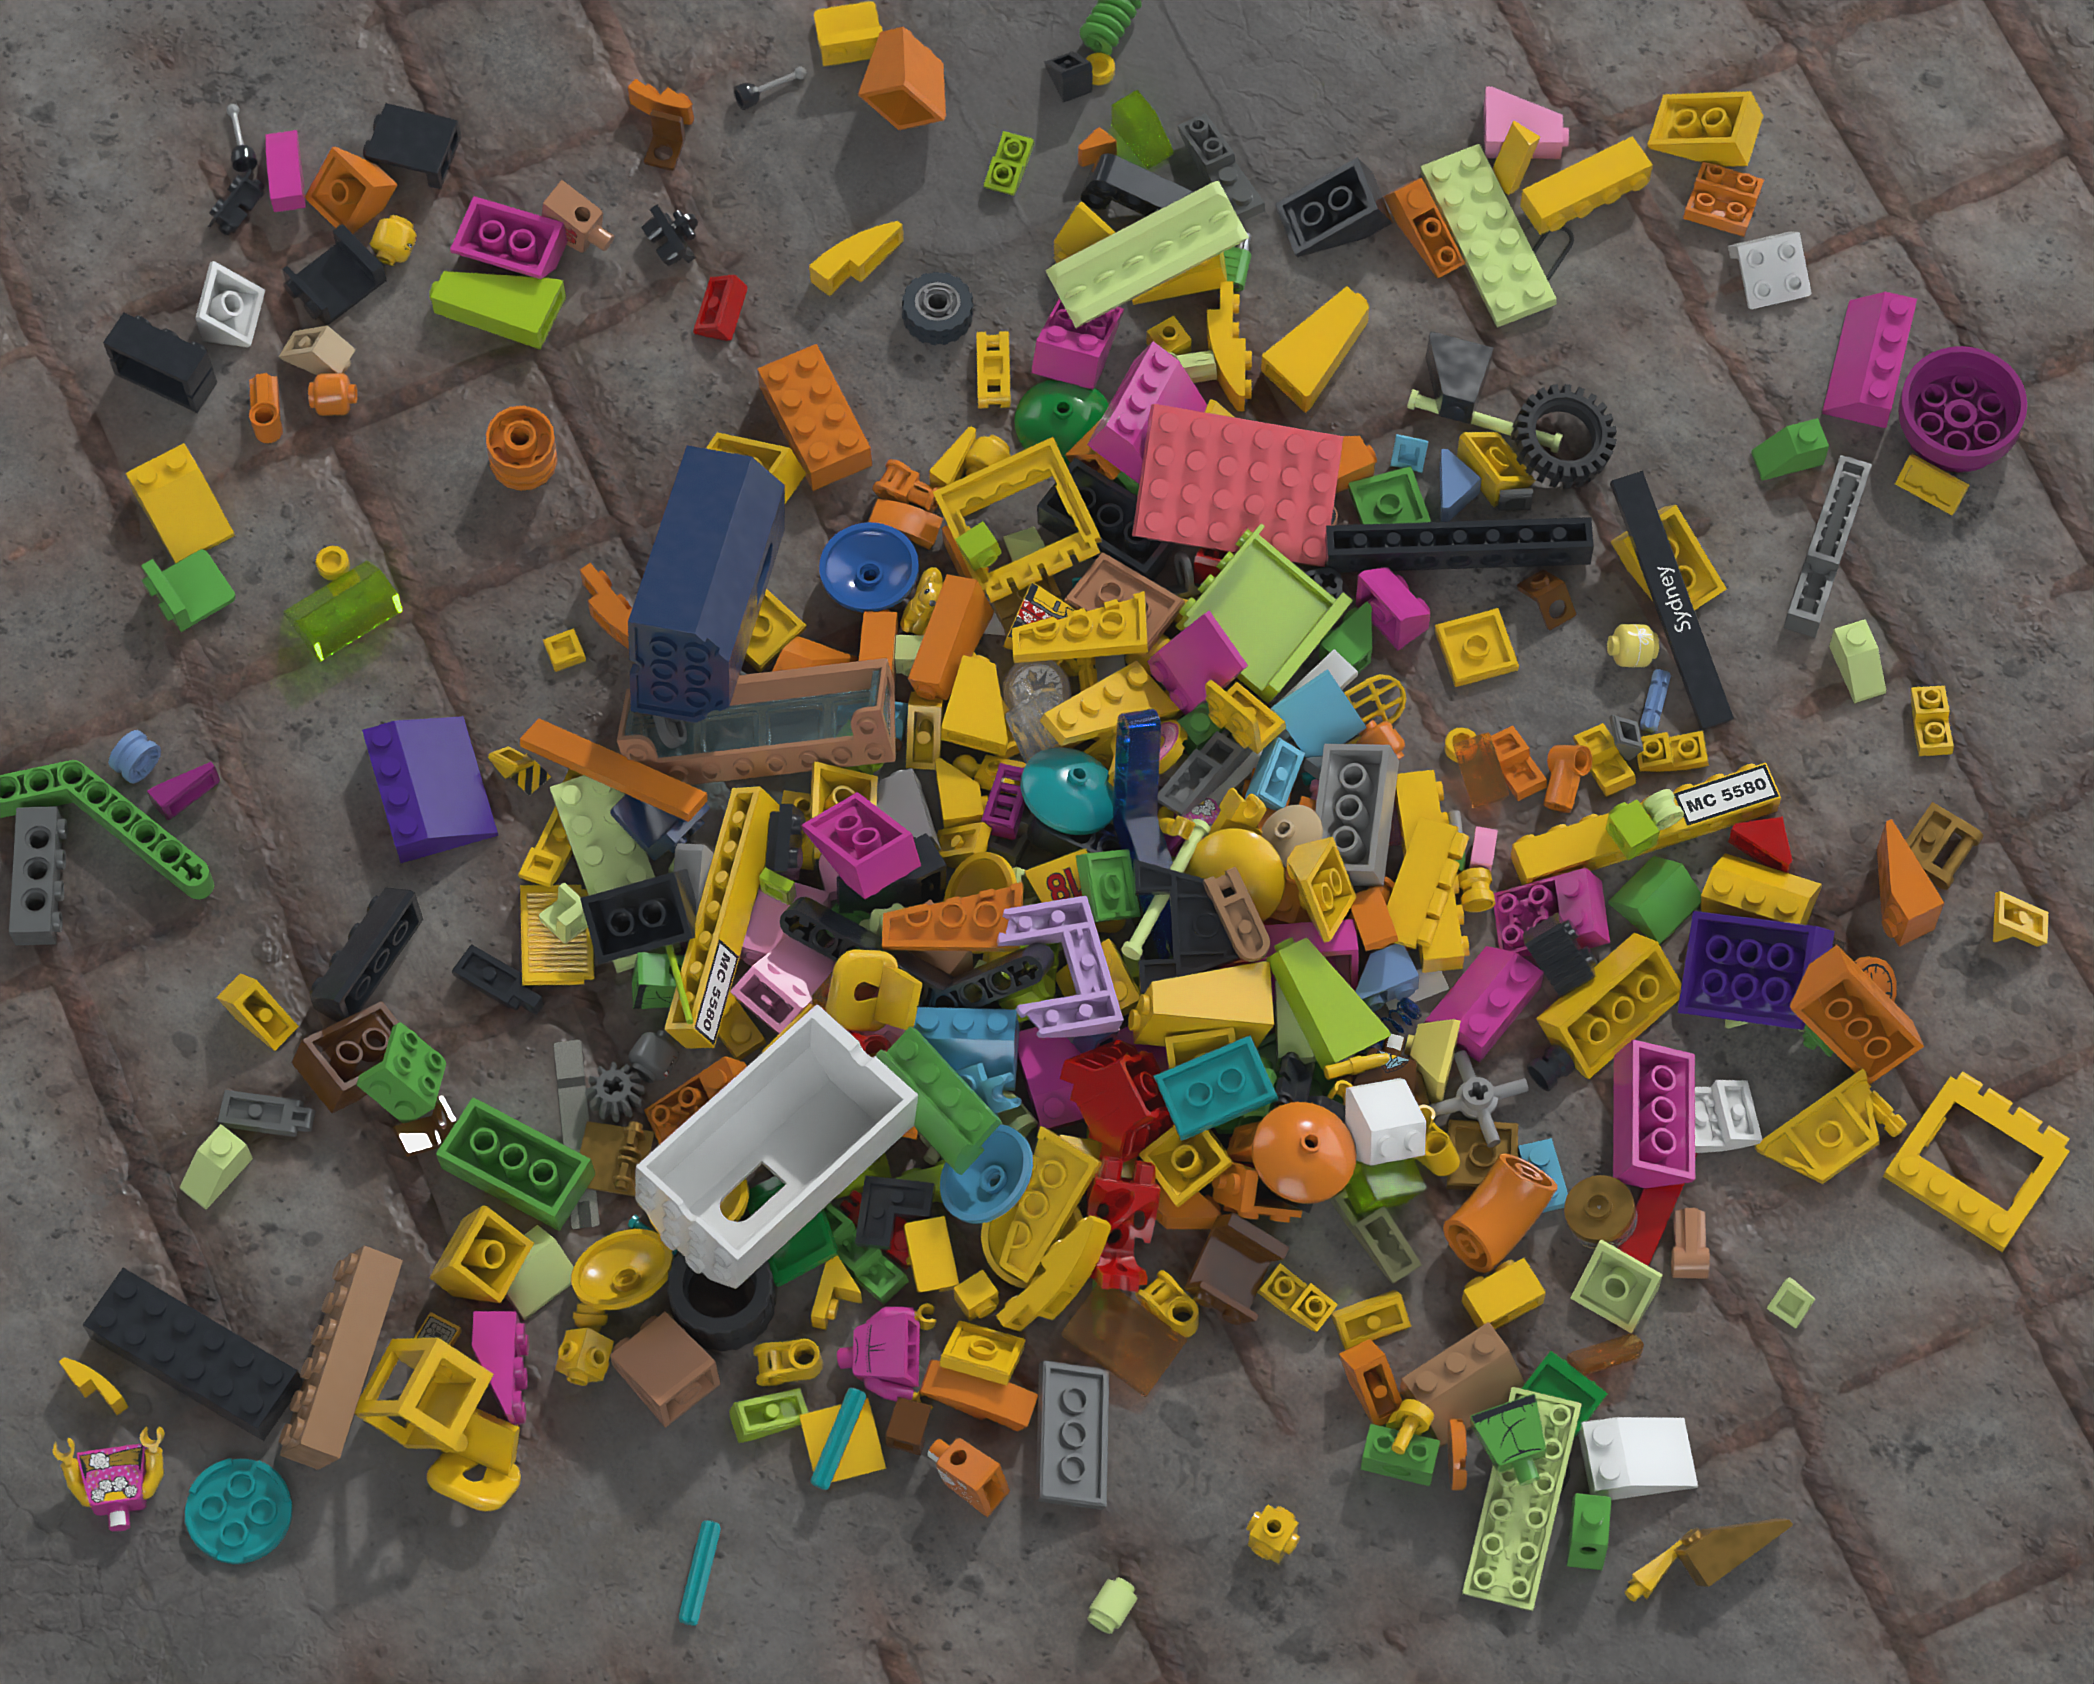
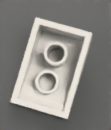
[1579,1417,1698,1500]

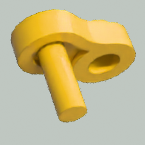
[1386,1399,1434,1454]

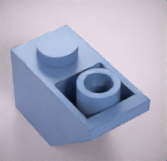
[1355,944,1419,1012]

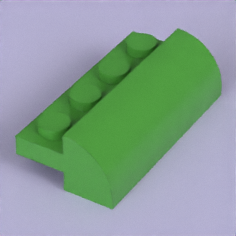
[875,1026,1002,1175]

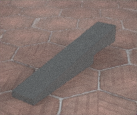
[1784,455,1872,638]

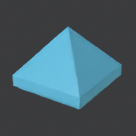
[1390,434,1428,472]

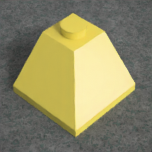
[1404,1019,1460,1104]

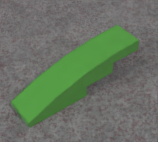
[824,1203,909,1305]

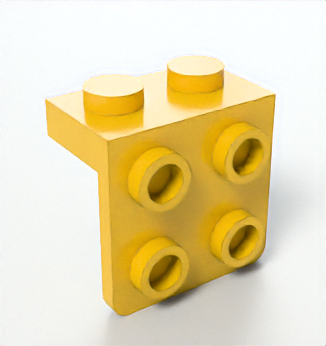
[814,1,883,67]
[1205,680,1286,754]

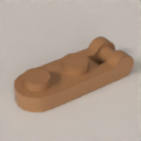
[1203,867,1270,962]

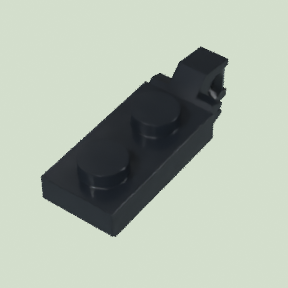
[452,944,544,1015]

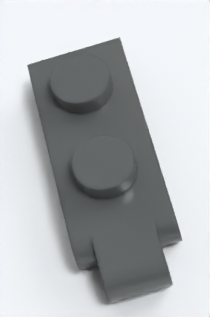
[218,1090,316,1137]

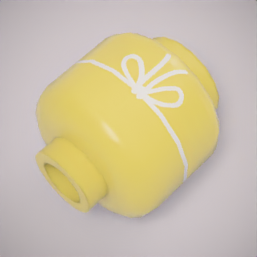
[1607,624,1659,667]

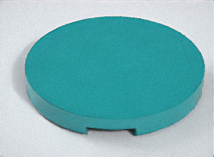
[184,1458,293,1564]

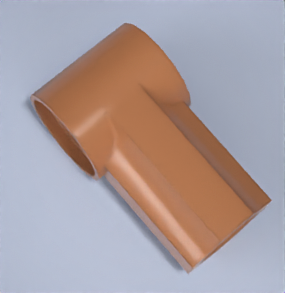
[1671,1208,1710,1279]

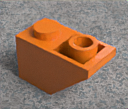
[1156,1180,1221,1229]

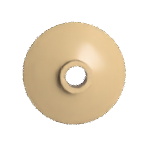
[1261,805,1323,868]

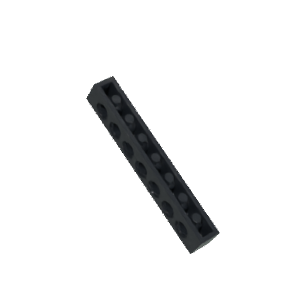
[1325,517,1594,573]

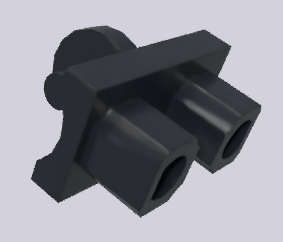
[641,204,698,267]

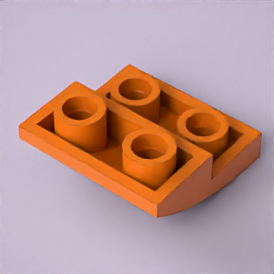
[1683,161,1764,237]

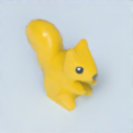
[900,568,944,635]

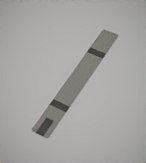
[554,1040,599,1229]

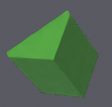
[1608,856,1701,945]

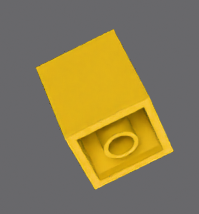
[429,1205,534,1303]

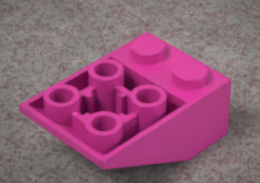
[1031,298,1124,390]
[1494,868,1610,956]
[472,1311,529,1427]

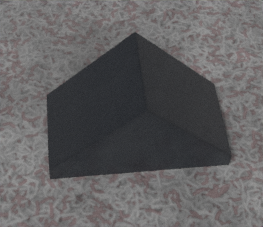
[1044,51,1092,103]

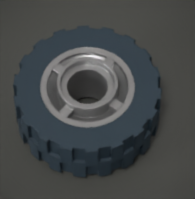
[902,271,973,345]

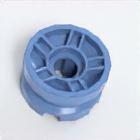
[108,730,161,784]

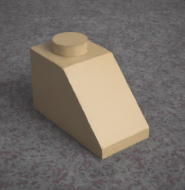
[279,326,356,375]

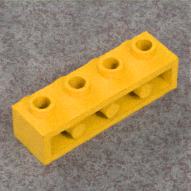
[1520,136,1653,235]

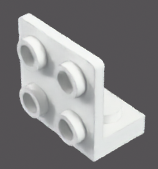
[1728,232,1811,309]

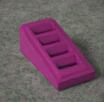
[147,762,220,821]
[981,763,1025,840]

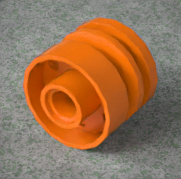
[486,405,558,491]

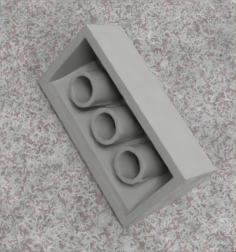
[1315,744,1399,887]

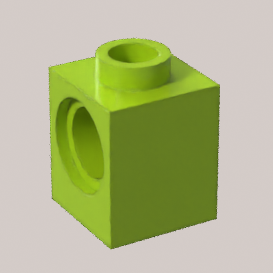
[1606,799,1660,861]

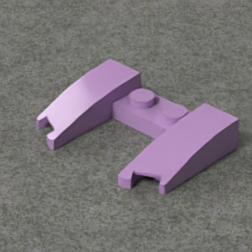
[997,895,1123,1038]

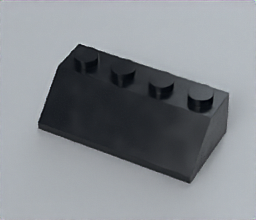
[1037,458,1176,581]
[310,887,424,1022]

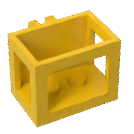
[354,1338,494,1453]

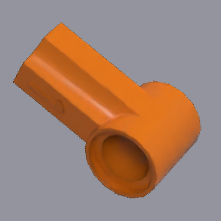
[249,373,283,443]
[1543,745,1593,813]

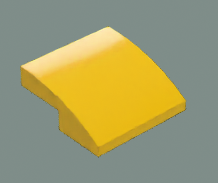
[799,1398,886,1482]

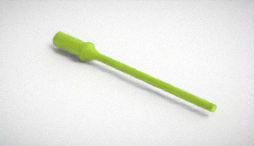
[666,944,693,1025]

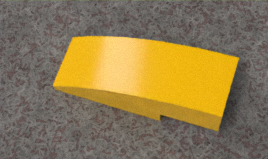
[809,221,904,297]

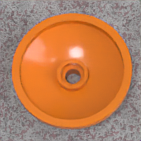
[1252,1102,1356,1204]

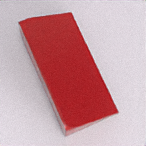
[693,275,748,341]

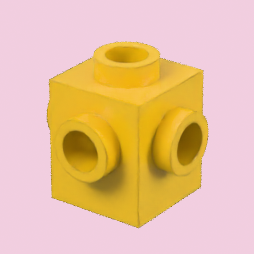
[555,1328,614,1386]
[1246,1504,1300,1564]

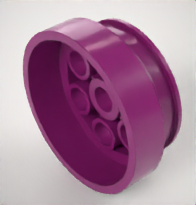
[1898,346,2027,472]

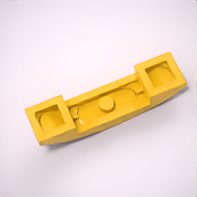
[518,769,583,888]

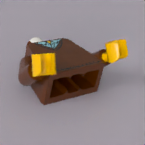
[1328,1034,1435,1129]

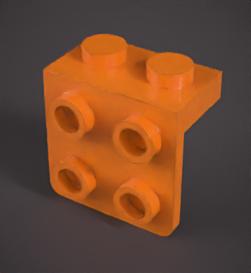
[1212,1160,1302,1223]

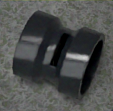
[1527,1043,1575,1091]

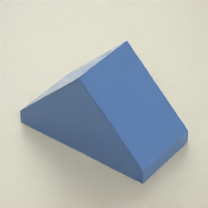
[1439,449,1482,522]

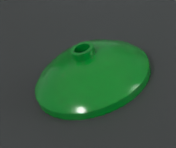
[1015,379,1109,466]

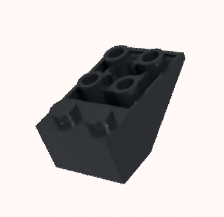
[836,833,946,913]

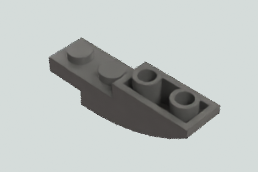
[1178,113,1266,222]

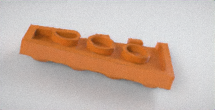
[882,882,1024,952]

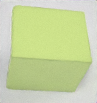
[539,883,588,944]

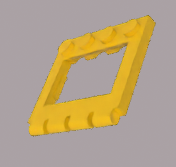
[933,437,1102,603]
[1883,1071,2070,1252]

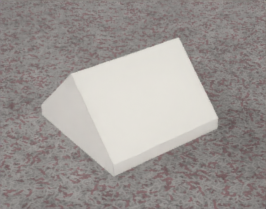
[195,261,265,347]

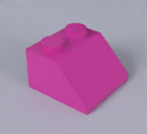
[1356,567,1430,651]

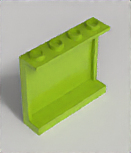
[1176,523,1353,704]

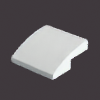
[1695,1080,1762,1153]

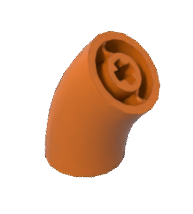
[1443,1153,1558,1273]

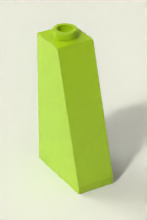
[429,271,566,350]
[1266,937,1391,1070]

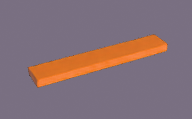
[520,718,708,822]

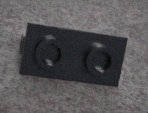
[208,169,265,236]
[1272,1052,1316,1108]

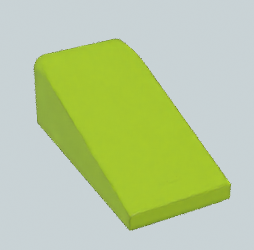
[729,1388,808,1443]

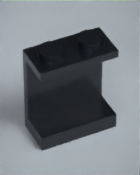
[363,103,461,190]
[282,224,387,326]

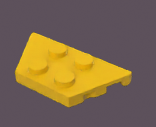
[1755,1069,1879,1184]

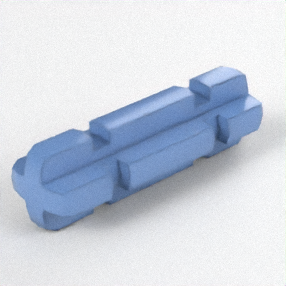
[1640,669,1671,733]

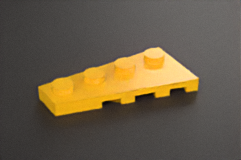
[1012,591,1148,663]
[1040,660,1180,746]
[999,1126,1102,1284]

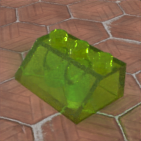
[283,560,403,662]

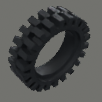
[1511,384,1617,489]

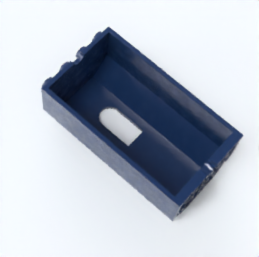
[628,445,785,723]

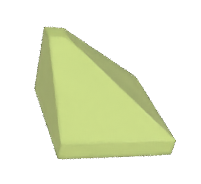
[1003,527,1045,562]
[1767,1277,1816,1328]

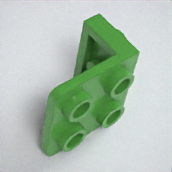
[141,550,236,632]
[356,1023,446,1123]

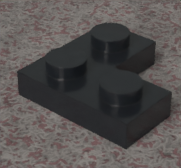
[855,1175,936,1250]

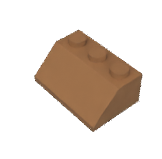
[1400,1322,1525,1448]

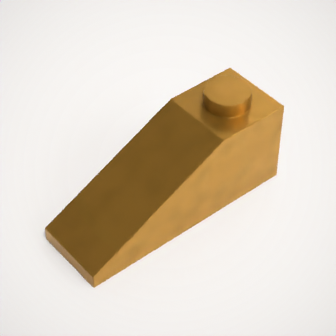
[1674,1519,1793,1587]

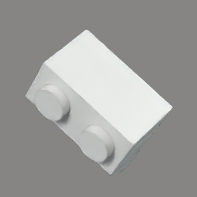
[1345,1078,1426,1165]

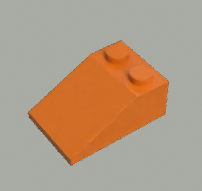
[1877,819,1944,947]

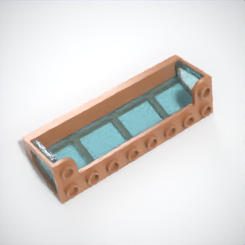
[617,658,896,785]

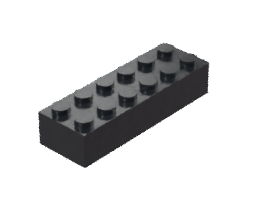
[83,1267,303,1441]

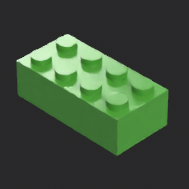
[436,1097,596,1231]

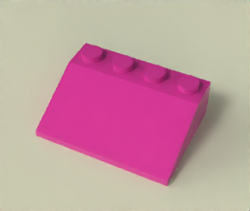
[1087,341,1207,484]

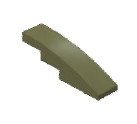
[1329,1172,1422,1284]

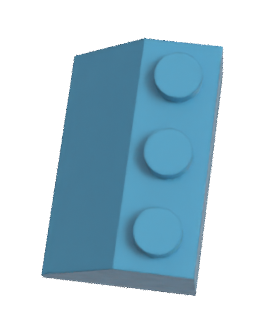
[914,1007,1020,1091]

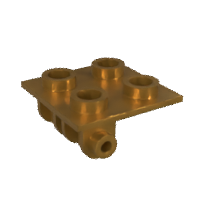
[580,1121,655,1197]

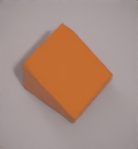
[1078,127,1117,167]

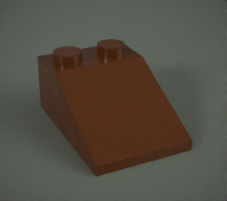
[291,1001,399,1114]

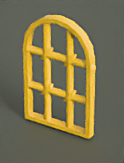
[1344,674,1406,744]

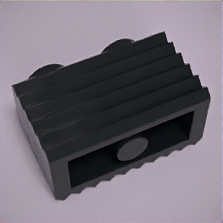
[1523,913,1597,997]

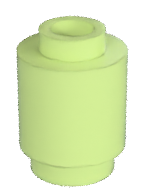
[1087,1578,1137,1634]

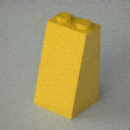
[1128,961,1274,1049]

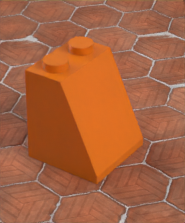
[858,27,946,130]

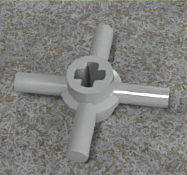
[1430,1050,1529,1147]

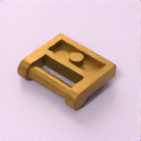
[1906,802,1983,890]

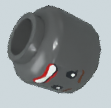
[628,1030,679,1083]

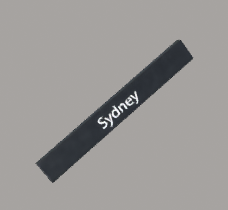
[1610,471,1734,731]

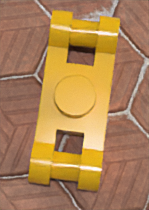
[976,331,1011,408]

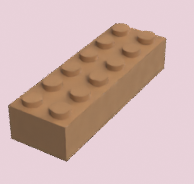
[279,1245,403,1470]

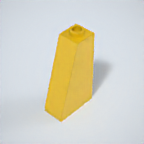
[1261,286,1369,413]

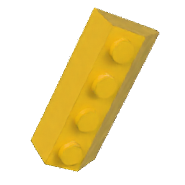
[1536,933,1682,1079]

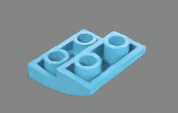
[1272,669,1367,758]

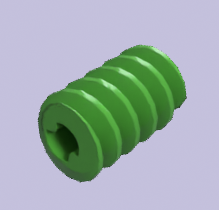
[1079,0,1142,56]

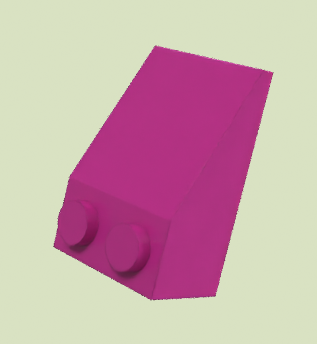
[1147,611,1248,716]
[802,792,921,899]
[1018,1027,1085,1132]

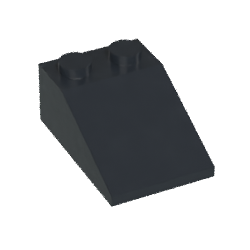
[1275,157,1393,257]

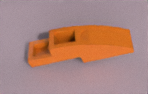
[580,562,633,649]

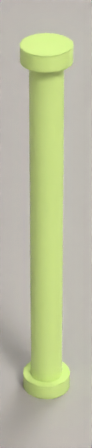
[1407,389,1563,453]
[1121,819,1211,960]

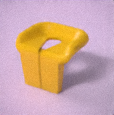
[826,950,922,1031]
[426,1408,521,1511]

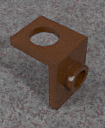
[644,110,686,171]
[1517,569,1576,630]
[393,1095,456,1157]

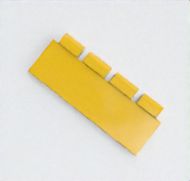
[1387,816,1469,949]

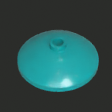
[1020,747,1119,835]

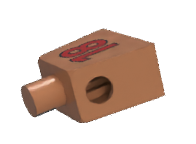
[542,180,615,253]

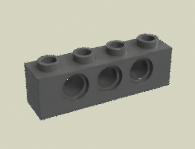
[9,807,68,946]

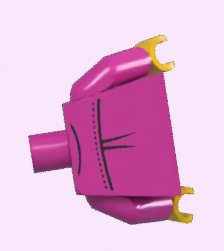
[837,1303,936,1410]

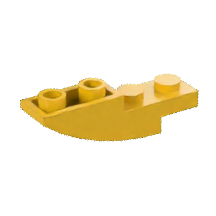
[1206,281,1252,411]
[996,1215,1111,1332]

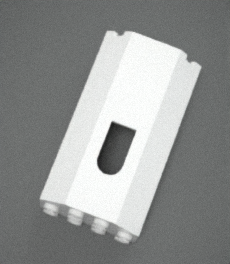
[635,1005,918,1289]

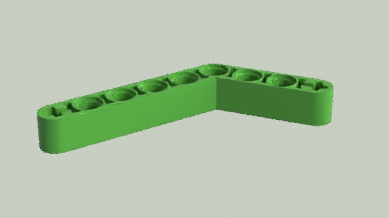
[0,760,214,900]

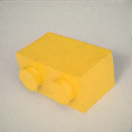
[1461,1258,1546,1330]

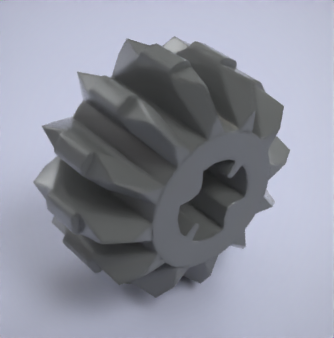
[585,1062,645,1122]

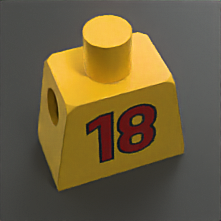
[1024,848,1087,903]

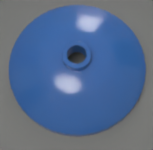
[819,522,919,612]

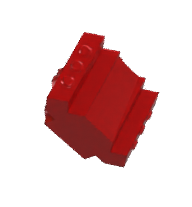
[1059,1039,1174,1162]

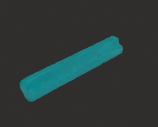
[811,1388,866,1490]
[678,1521,721,1626]

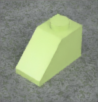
[1829,619,1886,703]
[180,1124,253,1210]

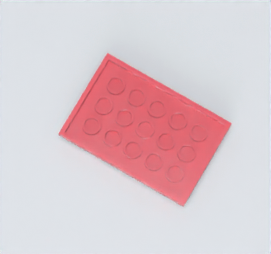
[1132,404,1343,567]

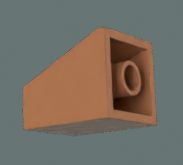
[610,1312,720,1428]

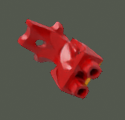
[1086,1156,1161,1292]

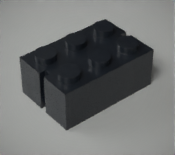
[103,312,217,413]

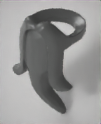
[1164,551,1202,599]

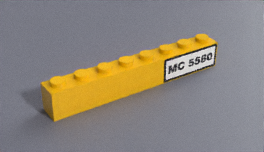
[1511,763,1781,885]
[664,786,780,1049]

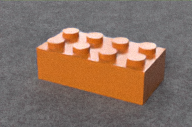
[757,344,872,491]

